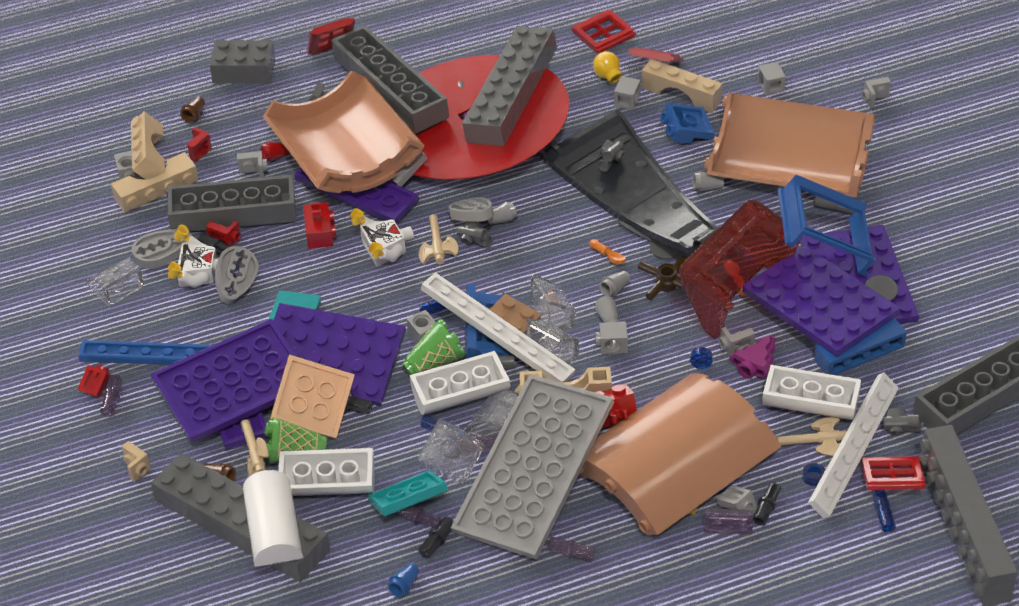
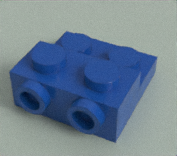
[660,103,715,144]

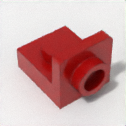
[187,127,212,162]
[206,221,241,247]
[77,364,114,398]

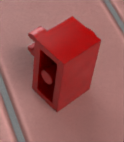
[303,202,337,249]
[594,384,637,428]

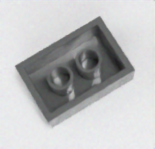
[210,40,275,84]

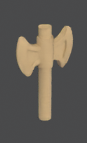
[419,214,459,264]
[777,417,847,456]
[241,420,268,477]

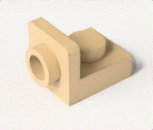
[122,441,151,482]

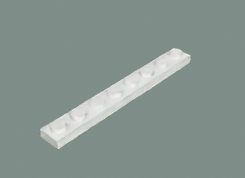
[421,272,576,382]
[808,372,898,519]

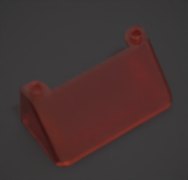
[678,200,802,340]

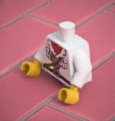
[350,208,414,267]
[167,225,218,288]

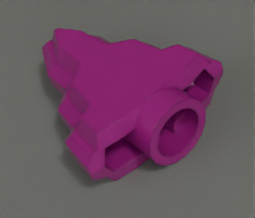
[729,335,776,379]

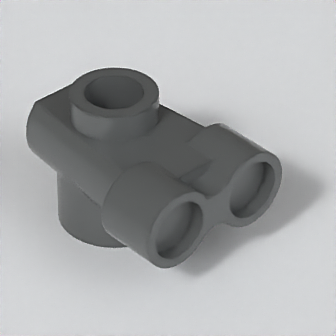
[598,140,624,172]
[457,221,493,248]
[884,408,921,435]

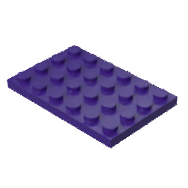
[800,225,919,324]
[742,246,900,357]
[273,303,406,407]
[151,319,297,443]

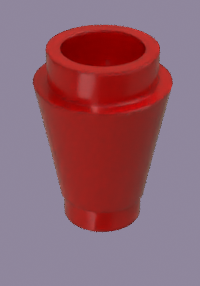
[260,142,291,162]

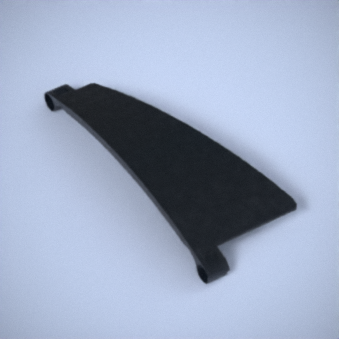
[537,110,722,257]

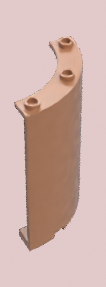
[263,71,425,193]
[704,93,876,198]
[579,373,782,535]

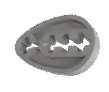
[448,197,494,222]
[132,229,191,269]
[215,246,259,304]

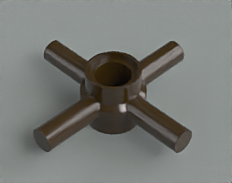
[638,255,697,300]

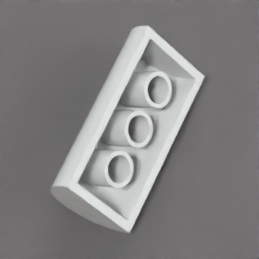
[410,351,510,415]
[762,365,861,420]
[279,448,375,496]
[243,470,303,567]

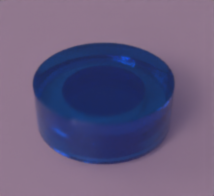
[690,347,713,369]
[802,463,826,486]

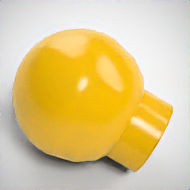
[593,52,623,84]

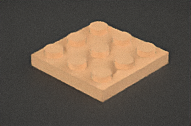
[270,355,354,440]

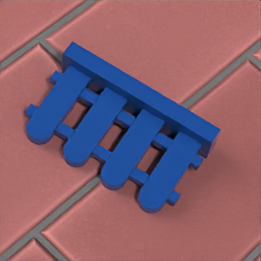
[465,284,518,359]

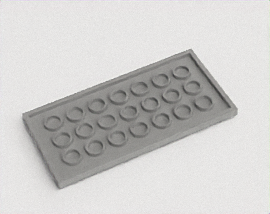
[451,374,614,559]

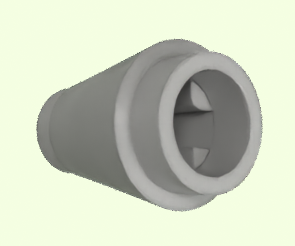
[692,171,724,192]
[487,201,518,225]
[599,271,630,297]
[595,296,619,323]

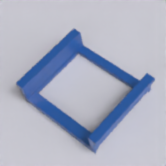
[778,175,876,276]

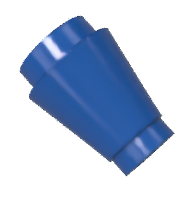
[387,563,419,597]

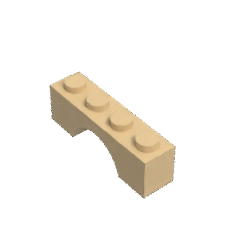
[642,59,722,113]
[131,111,165,179]
[111,152,198,213]
[519,367,612,392]

